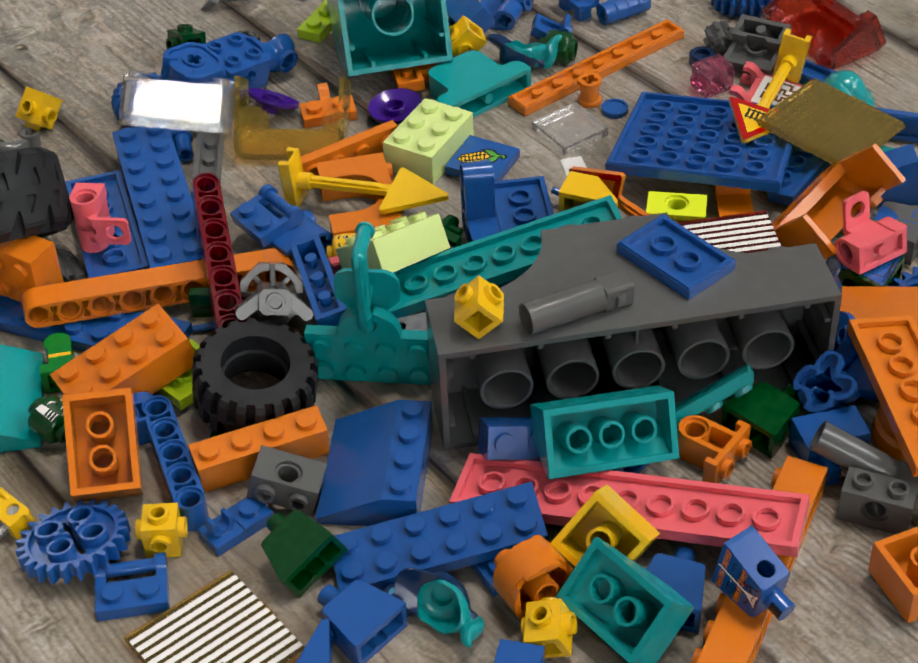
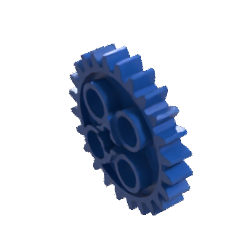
[15,499,131,585]

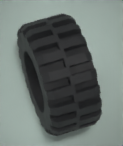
[192,318,318,434]

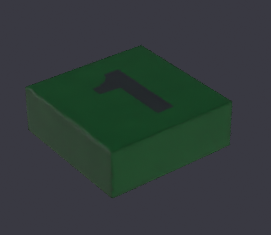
[189,288,212,317]

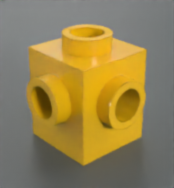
[449,15,487,58]
[15,86,63,131]
[454,275,504,339]
[135,502,188,558]
[521,597,577,659]

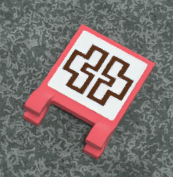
[728,61,814,108]

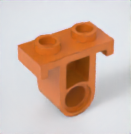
[678,415,752,483]

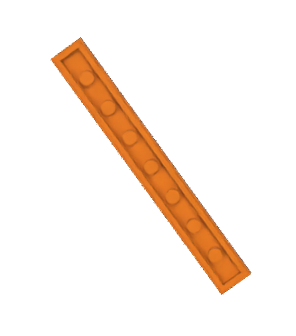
[508,19,685,116]

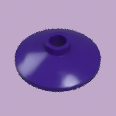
[247,88,299,115]
[368,88,422,124]

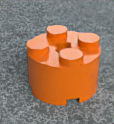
[493,535,574,620]

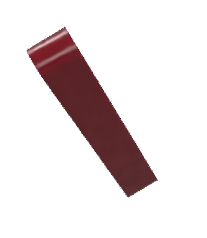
[193,172,246,330]

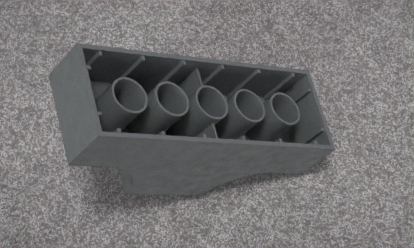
[425,212,842,451]

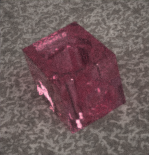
[690,54,735,98]

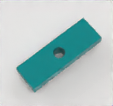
[675,363,754,430]

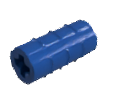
[596,0,651,26]

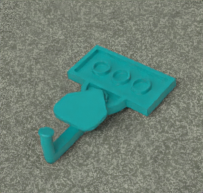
[304,221,431,385]

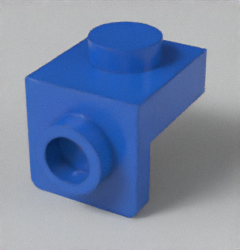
[530,13,573,41]

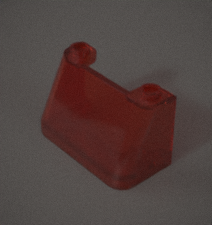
[761,0,886,70]

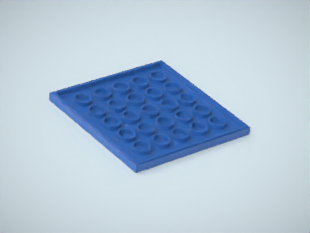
[605,92,804,193]

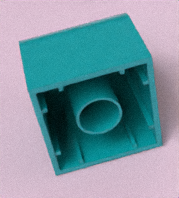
[327,0,453,77]

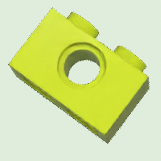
[646,191,707,240]

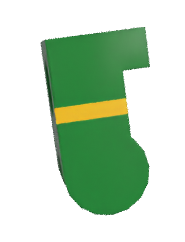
[40,333,76,394]

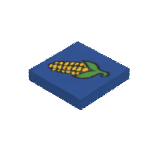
[445,135,520,181]

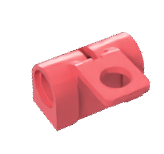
[69,183,131,253]
[834,191,907,275]

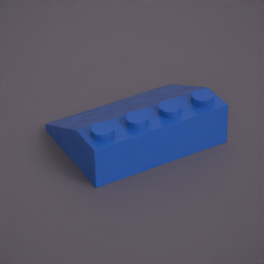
[315,400,433,526]

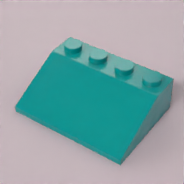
[0,344,44,452]

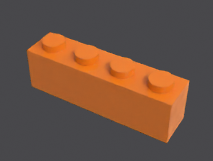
[188,405,329,493]

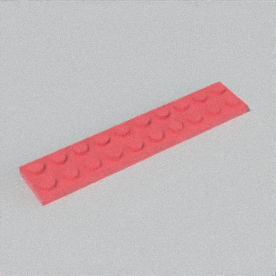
[449,453,810,557]

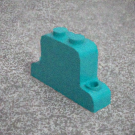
[429,50,531,118]

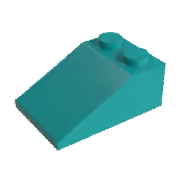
[556,537,695,663]

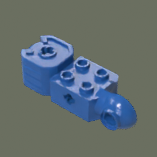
[159,32,298,112]

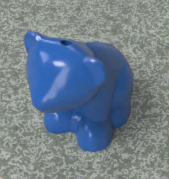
[793,350,879,414]

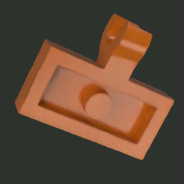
[391,63,438,92]
[299,82,357,128]

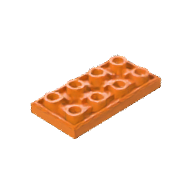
[840,286,918,327]

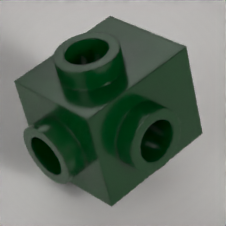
[166,24,206,49]

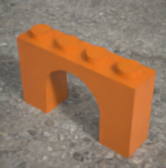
[316,152,406,237]

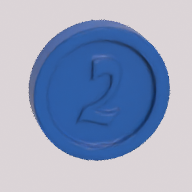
[601,98,629,119]

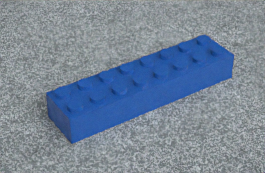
[112,121,203,268]

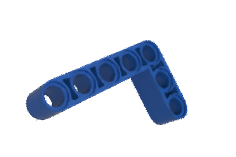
[460,159,514,288]
[135,395,209,531]

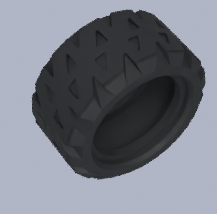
[0,147,74,244]

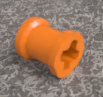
[578,72,602,108]

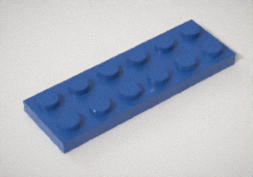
[65,170,149,278]
[334,482,549,592]

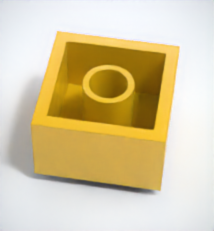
[550,484,660,567]

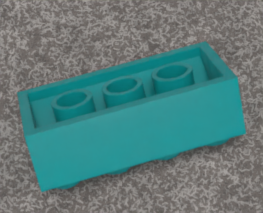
[530,386,679,479]

